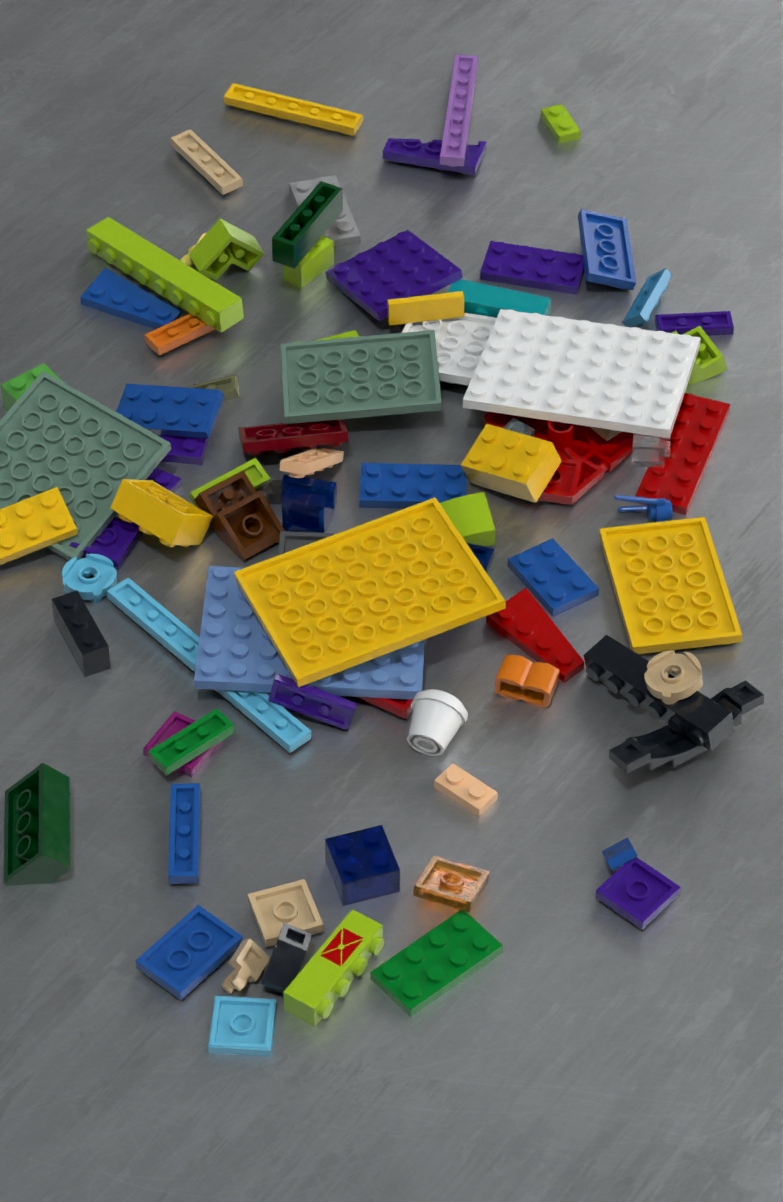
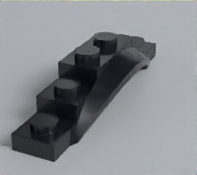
[609,680,764,774]

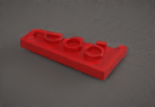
[486,588,584,683]

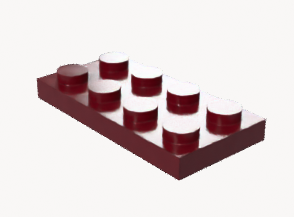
[238,419,349,455]

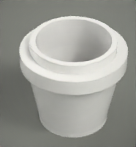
[407,689,468,756]

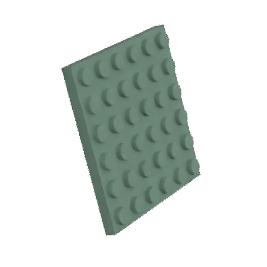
[0,371,171,560]

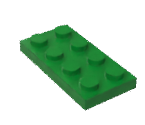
[370,908,503,1017]

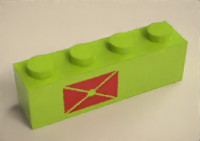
[283,909,384,1027]

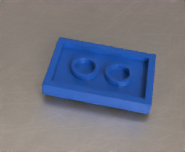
[507,538,599,617]
[136,905,243,1000]

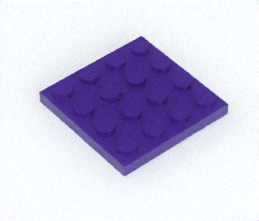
[325,230,463,321]

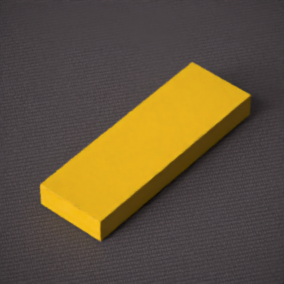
[387,291,464,325]

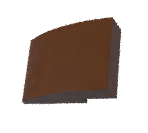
[194,470,286,561]

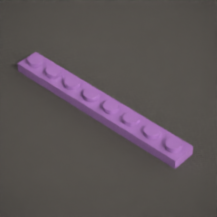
[440,54,478,167]

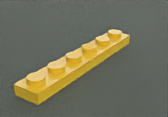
[223,83,363,136]

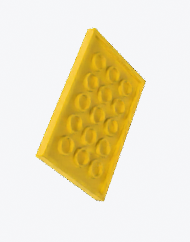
[599,517,742,654]

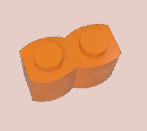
[494,655,560,707]

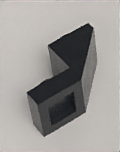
[260,922,312,993]

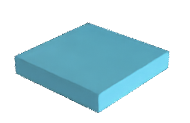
[208,996,277,1057]

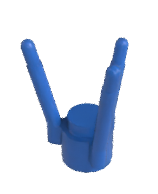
[614,495,673,522]

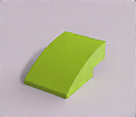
[672,326,727,386]
[440,492,495,548]

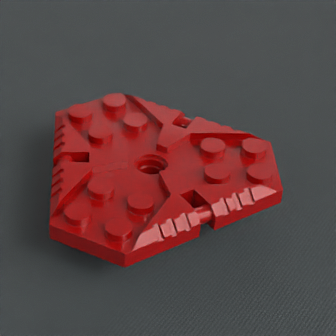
[484,412,642,505]

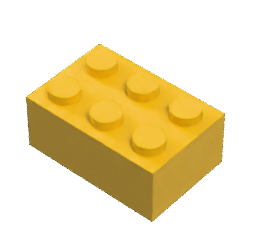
[461,424,562,503]
[110,479,213,548]

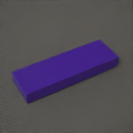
[655,311,734,336]
[268,674,357,731]

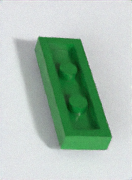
[148,708,235,775]

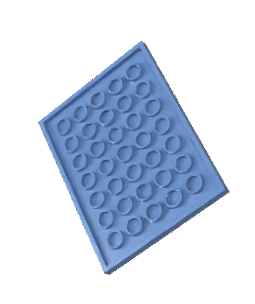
[194,566,425,699]

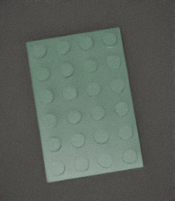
[281,330,442,424]

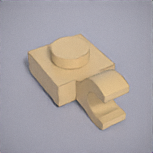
[221,938,270,994]

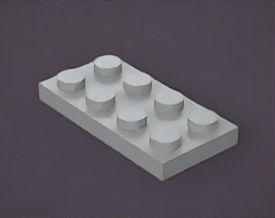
[289,175,361,248]

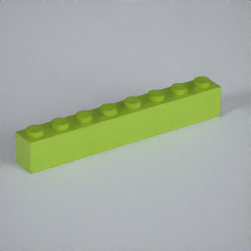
[86,217,244,333]

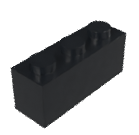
[52,590,111,677]

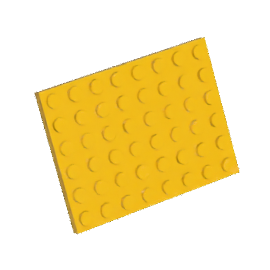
[234,497,506,687]

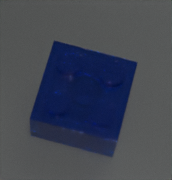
[325,825,400,906]

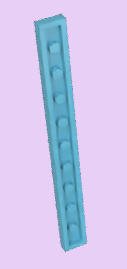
[107,578,311,753]

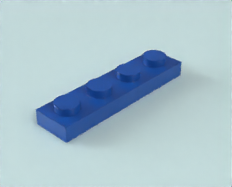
[168,783,201,884]

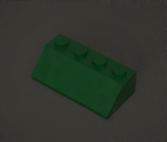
[4,763,71,886]

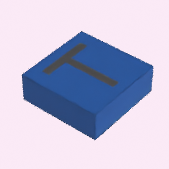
[602,837,638,870]

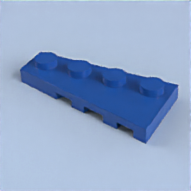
[80,268,181,329]

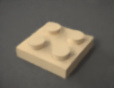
[247,879,324,947]

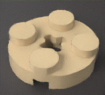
[644,650,703,705]

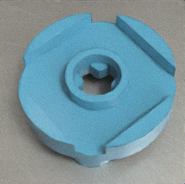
[62,554,117,603]

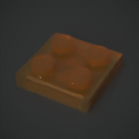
[413,856,490,912]

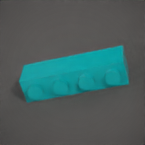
[447,279,551,318]

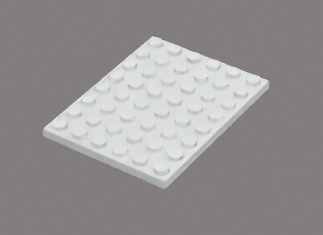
[463,309,701,438]

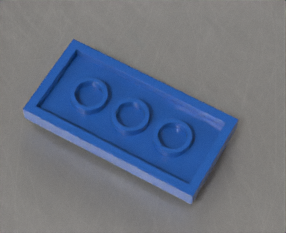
[578,209,636,290]
[116,384,224,439]
[359,463,467,509]

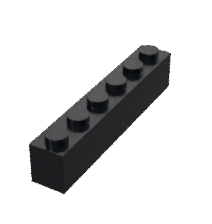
[583,635,735,752]

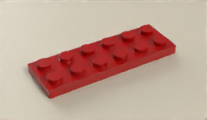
[635,393,730,515]

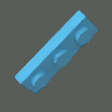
[622,268,672,328]

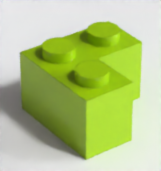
[189,218,265,281]
[283,236,334,289]

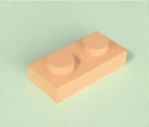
[434,763,498,817]

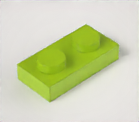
[541,104,581,144]

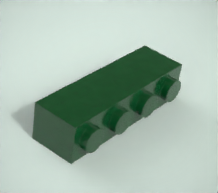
[272,181,343,269]

